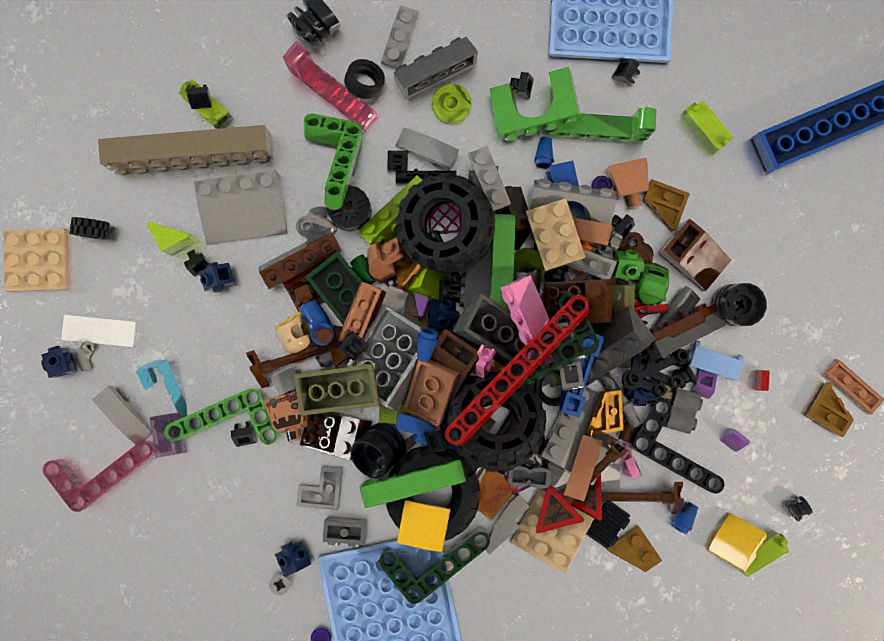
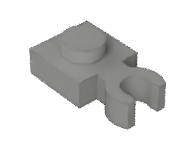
[600,231,623,254]

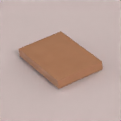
[403,360,459,428]

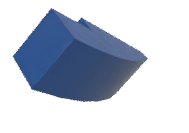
[395,412,455,450]

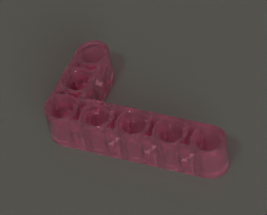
[282,41,378,130]
[43,440,158,512]

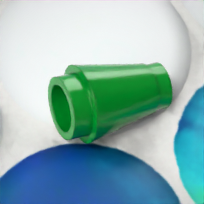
[350,254,376,284]

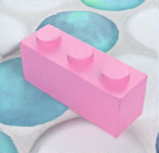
[500,275,553,346]

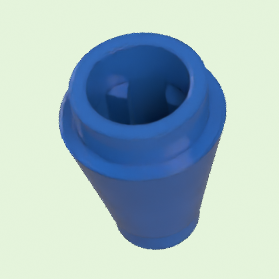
[534,137,554,168]
[417,328,439,362]
[672,502,699,535]

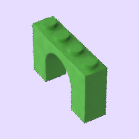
[490,67,582,141]

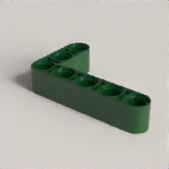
[500,293,599,391]
[379,529,490,604]

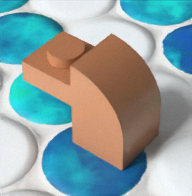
[367,237,404,283]

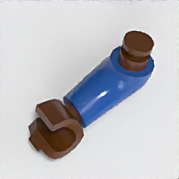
[288,281,334,346]

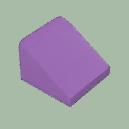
[414,293,429,321]
[691,369,717,399]
[720,428,750,452]

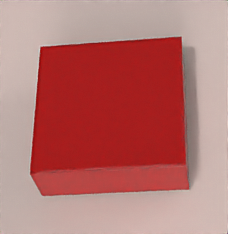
[643,304,668,315]
[755,370,770,391]

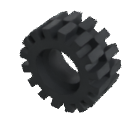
[69,217,110,240]

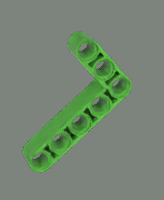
[549,107,657,141]
[304,113,362,210]
[490,214,515,313]
[164,388,279,445]
[359,460,466,508]

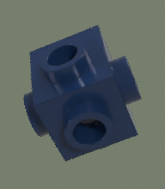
[199,262,234,293]
[428,299,459,331]
[41,346,75,378]
[624,378,658,406]
[275,541,311,577]

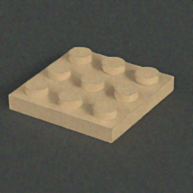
[3,228,68,292]
[510,489,594,574]

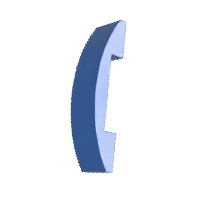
[559,334,604,418]

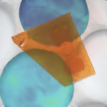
[478,471,517,521]

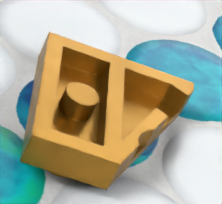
[644,179,690,231]
[395,252,423,291]
[806,382,854,437]
[586,389,623,437]
[607,525,662,572]

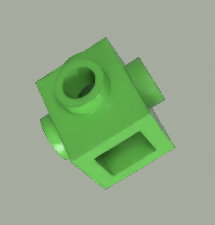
[613,250,645,281]

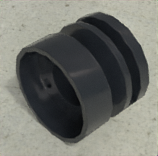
[286,0,341,49]
[327,185,372,233]
[712,283,767,326]
[350,422,406,479]

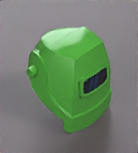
[633,262,669,305]

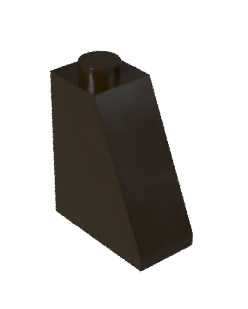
[497,186,532,250]

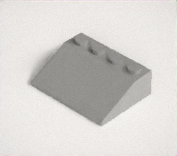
[194,170,287,245]
[347,304,423,411]
[538,386,625,485]

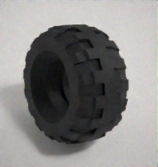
[396,173,495,273]
[447,372,547,472]
[386,445,481,541]

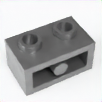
[322,517,367,547]

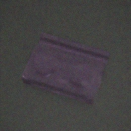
[150,412,187,458]

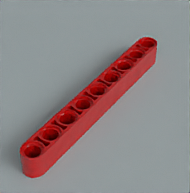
[445,295,589,446]

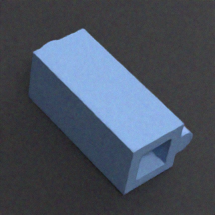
[687,340,744,381]

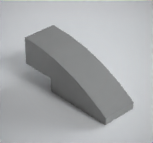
[395,128,459,171]
[558,322,584,391]
[92,386,154,446]
[486,493,530,555]

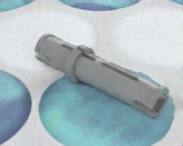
[599,372,643,429]

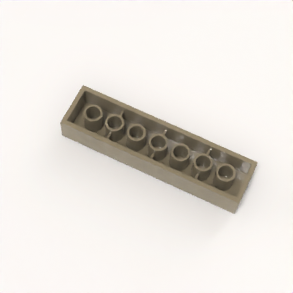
[98,125,273,174]

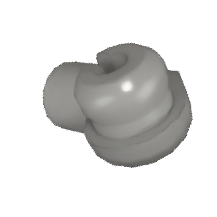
[76,341,94,372]

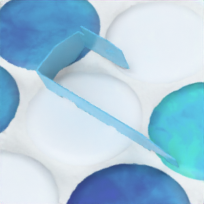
[136,359,187,418]

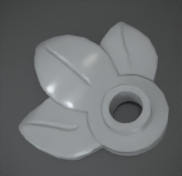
[296,206,337,241]

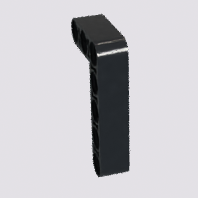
[630,398,725,494]

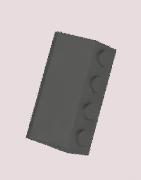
[393,37,478,99]
[452,293,547,367]
[585,305,656,387]

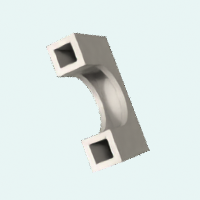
[528,179,617,234]

